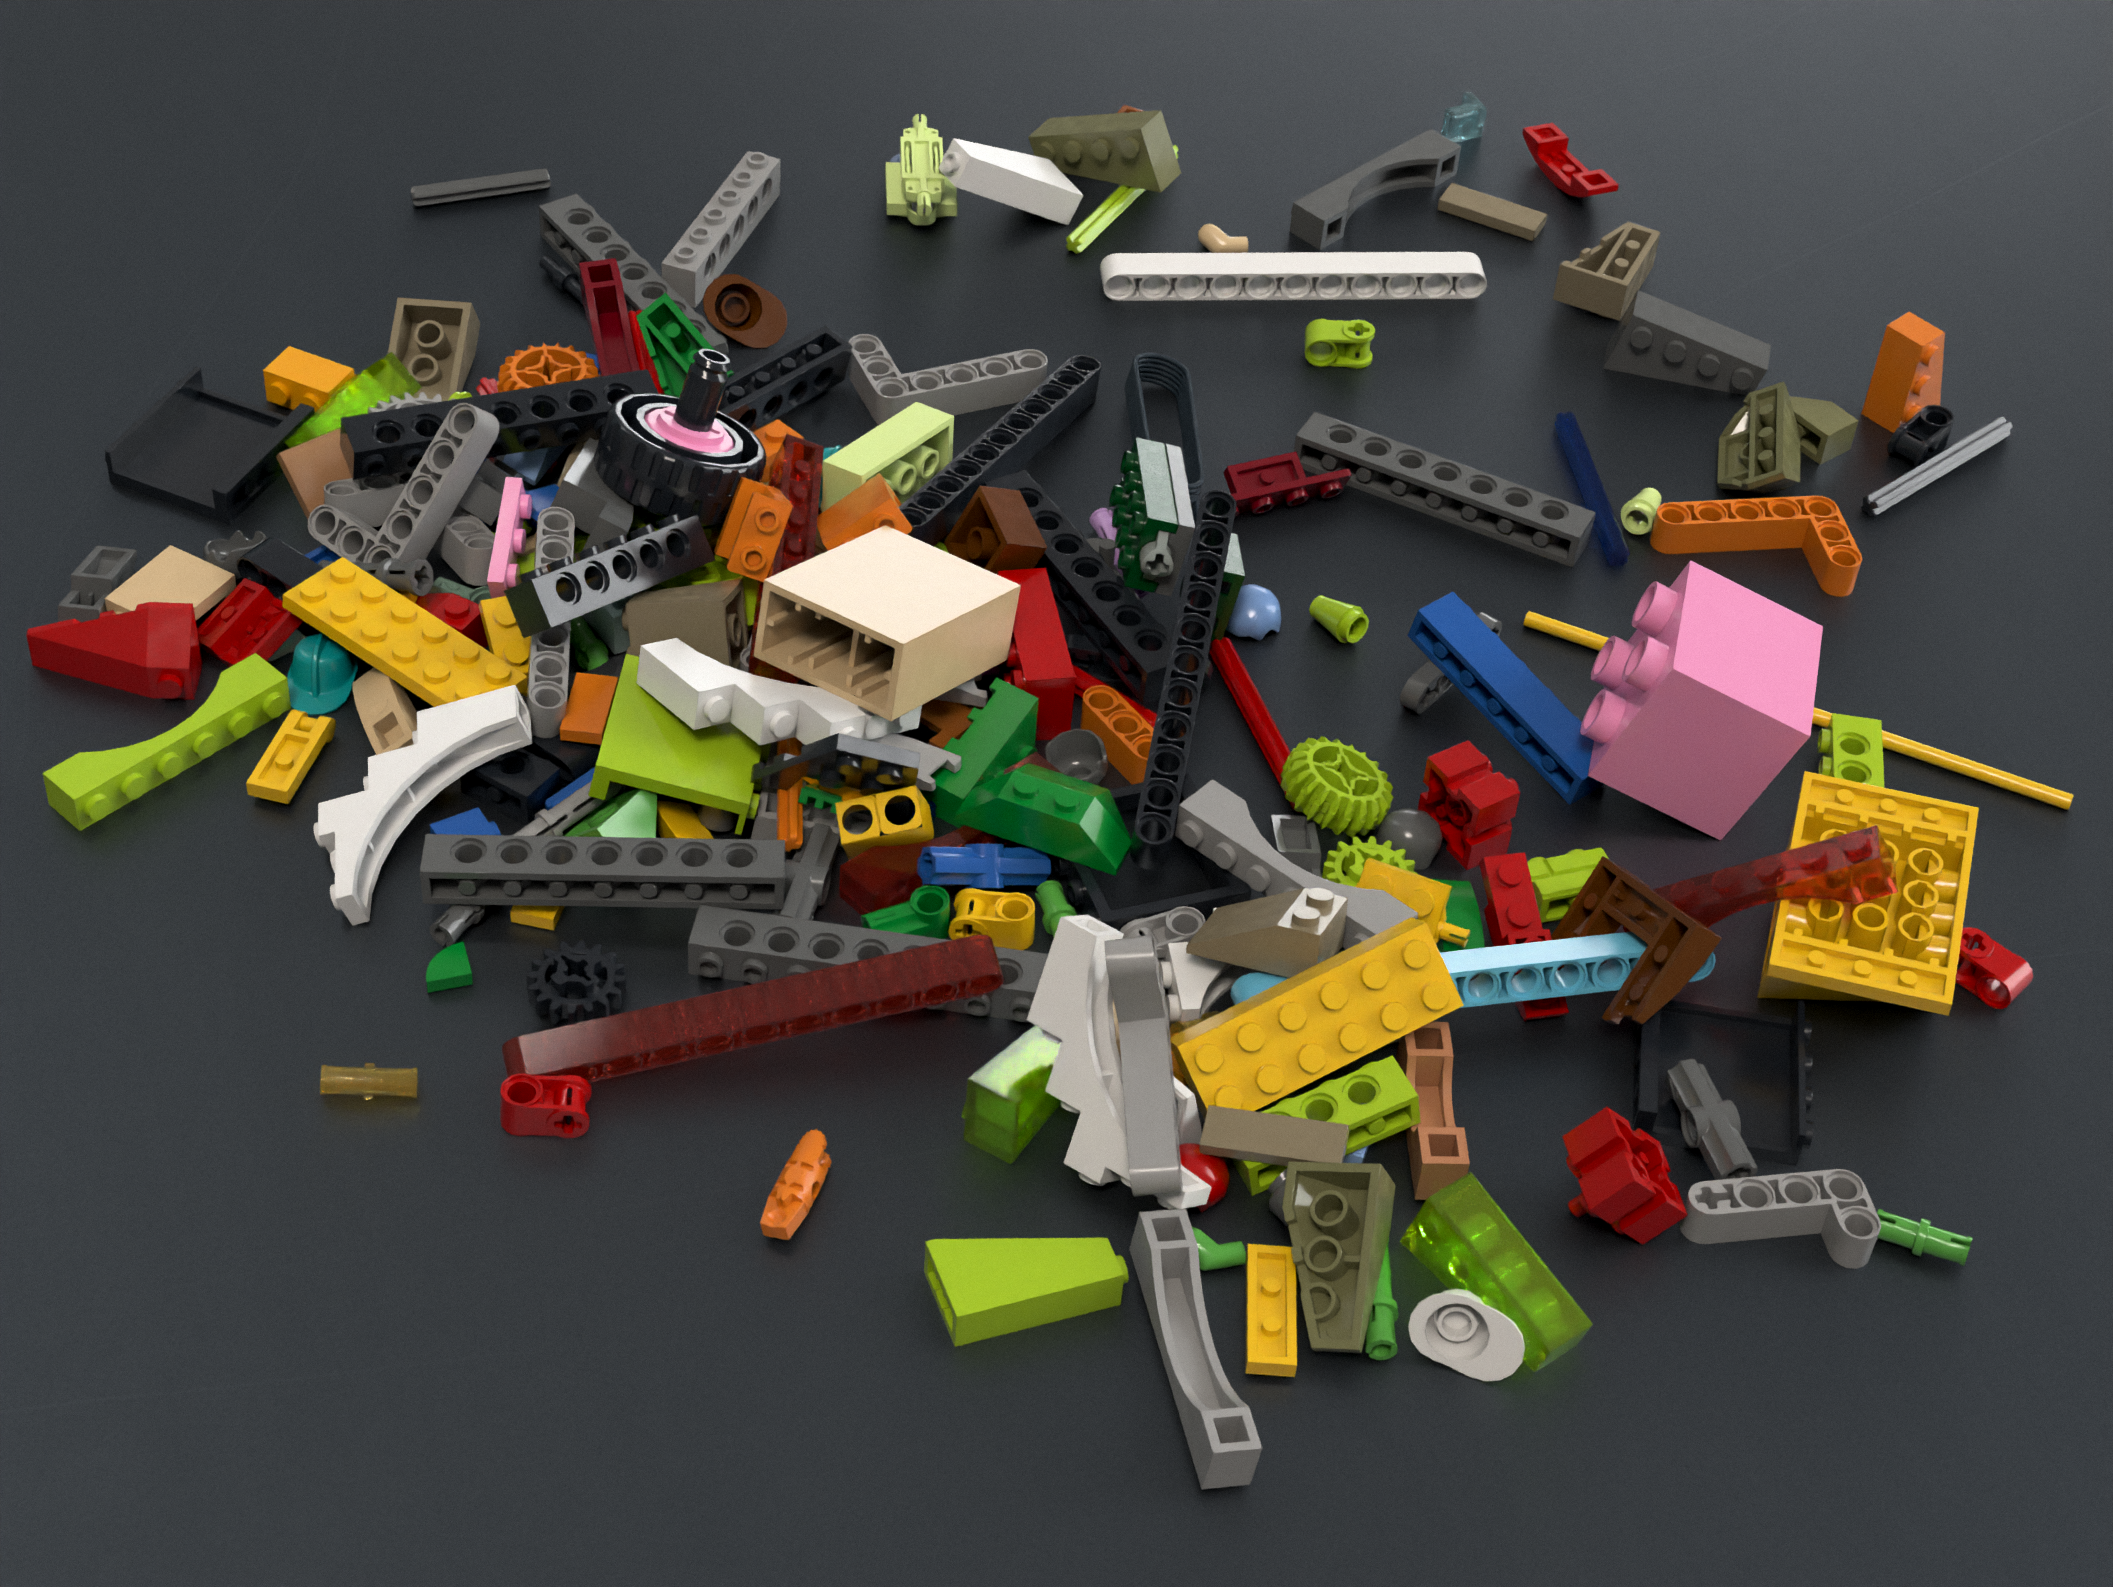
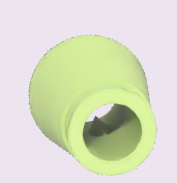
[1621,488,1662,535]

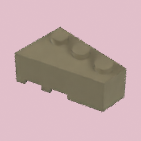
[1553,222,1661,321]

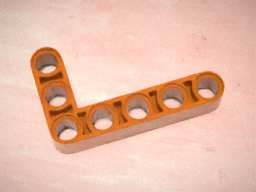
[1650,495,1862,597]

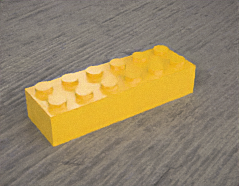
[1170,917,1464,1120]

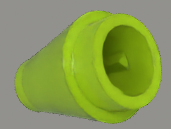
[1309,595,1369,643]

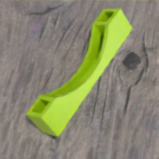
[42,653,291,831]

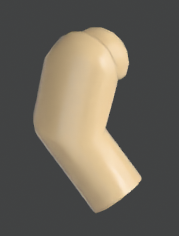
[1198,224,1248,253]

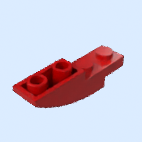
[1479,852,1569,1021]

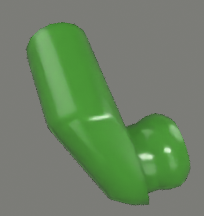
[1192,1227,1246,1271]

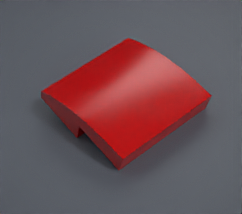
[197,578,303,667]

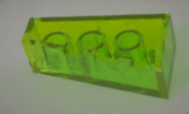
[1400,1172,1593,1372]

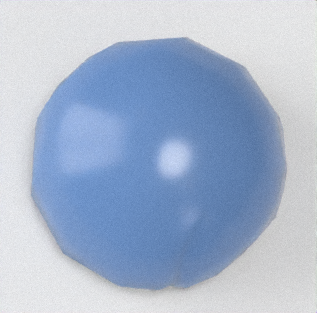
[1226,584,1282,641]

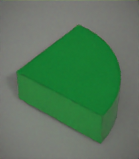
[426,942,473,993]

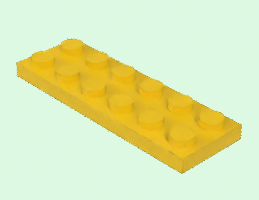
[282,557,528,707]

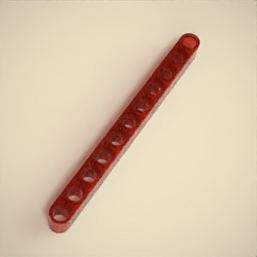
[501,935,1004,1083]

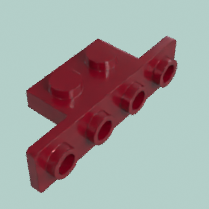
[1223,451,1352,517]

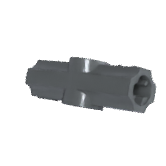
[771,823,840,921]
[1665,1059,1758,1180]

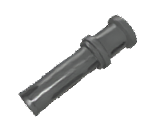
[318,558,434,596]

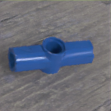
[917,844,1051,889]

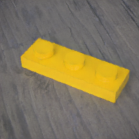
[1245,1244,1297,1377]

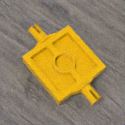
[1355,858,1471,948]

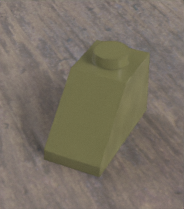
[1790,396,1859,465]

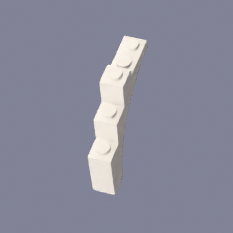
[636,638,922,745]
[314,685,532,926]
[1027,915,1212,1210]

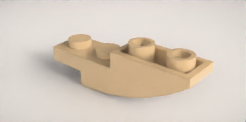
[352,668,417,755]

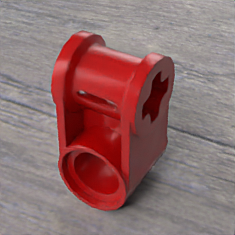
[1955,927,2033,1009]
[500,1073,592,1138]

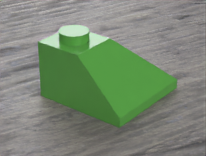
[563,787,657,838]

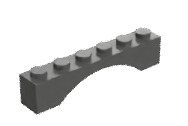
[1290,129,1461,250]

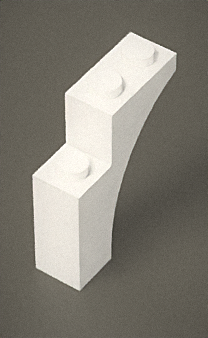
[1159,908,1262,1032]

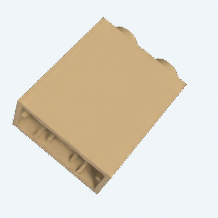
[753,525,1021,721]

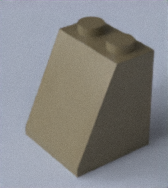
[622,579,749,670]

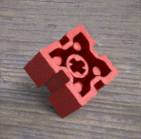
[1418,740,1520,870]
[1562,1107,1688,1245]

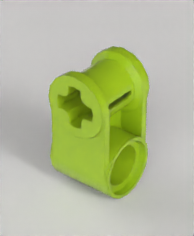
[1305,319,1375,369]

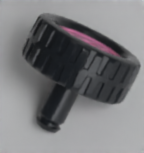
[594,349,767,525]

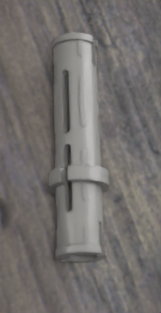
[513,781,626,836]

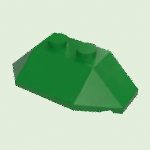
[954,763,1132,876]

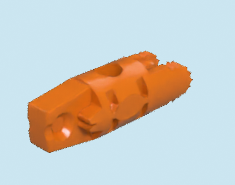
[760,1129,832,1240]

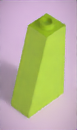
[924,1238,1128,1347]

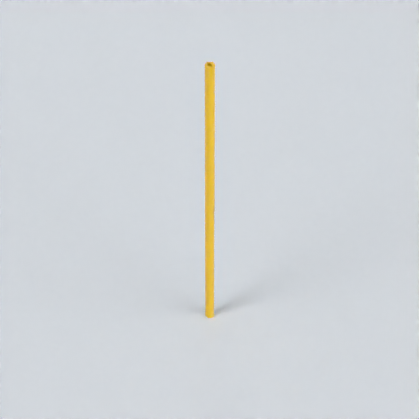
[1523,611,2074,810]

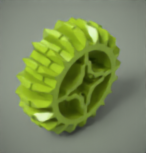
[1280,736,1394,837]

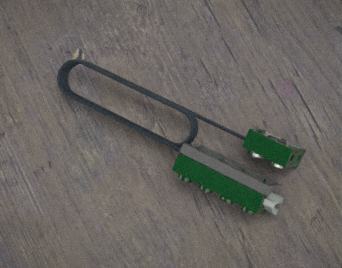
[1109,352,1245,641]

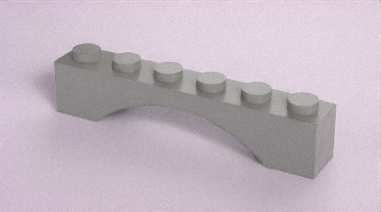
[1175,779,1419,949]
[1129,1208,1262,1489]

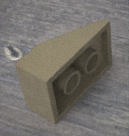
[380,298,480,403]
[1186,888,1348,978]

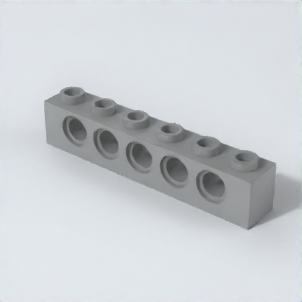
[662,151,780,308]

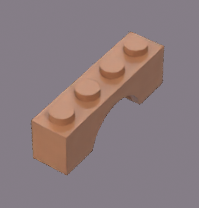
[1396,1022,1470,1200]

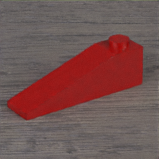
[26,602,202,700]

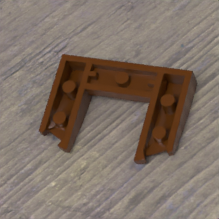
[1551,856,1722,1024]

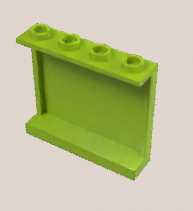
[588,654,772,835]

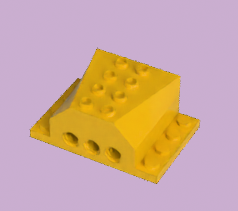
[1757,771,1979,1016]

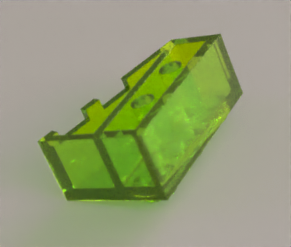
[285,352,422,448]
[962,1025,1061,1164]

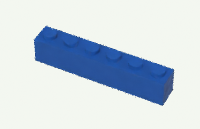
[1407,592,1605,805]

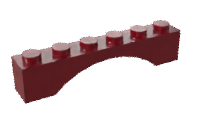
[579,258,640,376]

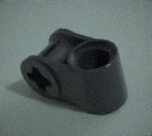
[1887,405,1954,467]

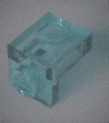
[1441,92,1487,143]

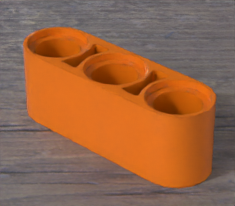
[1080,685,1154,785]

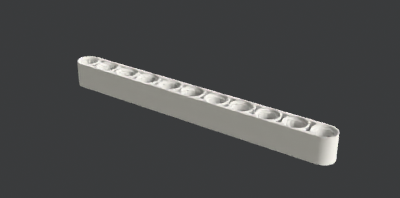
[1100,252,1487,301]

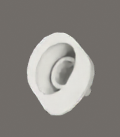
[1408,1289,1525,1381]

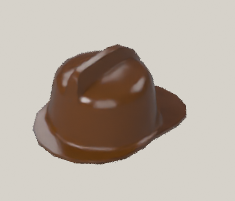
[703,274,788,348]

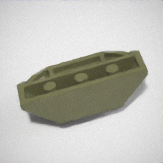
[1717,381,1801,494]

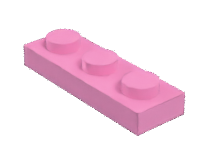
[487,477,532,598]

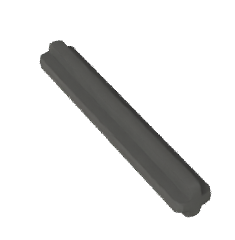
[410,168,551,207]

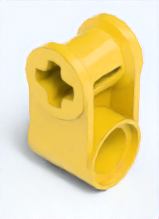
[948,888,1035,950]

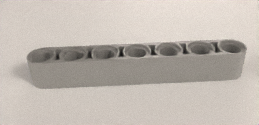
[526,507,575,738]

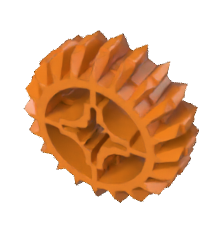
[497,342,600,393]

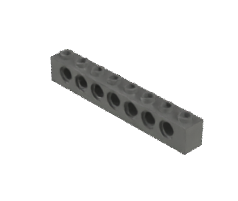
[539,193,729,356]
[1294,412,1596,567]
[420,834,785,909]
[688,905,1048,1023]

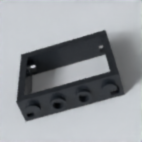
[1052,773,1252,934]

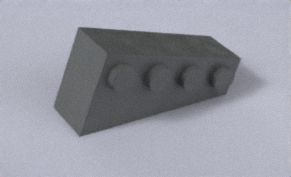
[1603,290,1771,396]

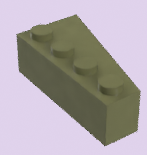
[1028,110,1181,193]

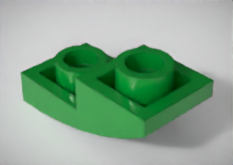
[1432,879,1485,952]

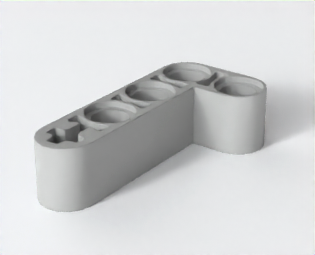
[1679,1169,1881,1269]

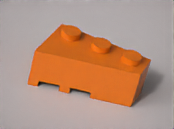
[1861,312,1945,433]

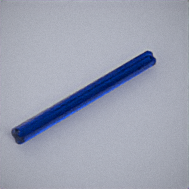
[1554,411,1630,566]

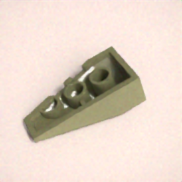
[1282,1162,1396,1353]

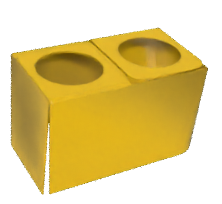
[835,785,934,861]

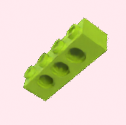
[1817,713,1885,788]
[1230,1055,1421,1196]

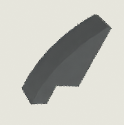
[550,438,633,552]

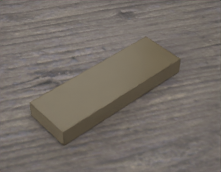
[1438,183,1547,241]
[1199,1105,1349,1166]

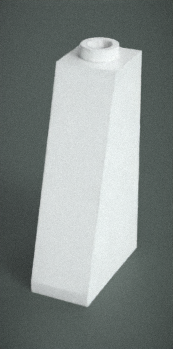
[938,138,1084,225]

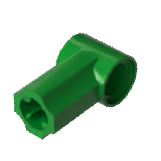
[861,885,950,939]

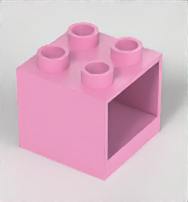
[1580,560,1823,841]

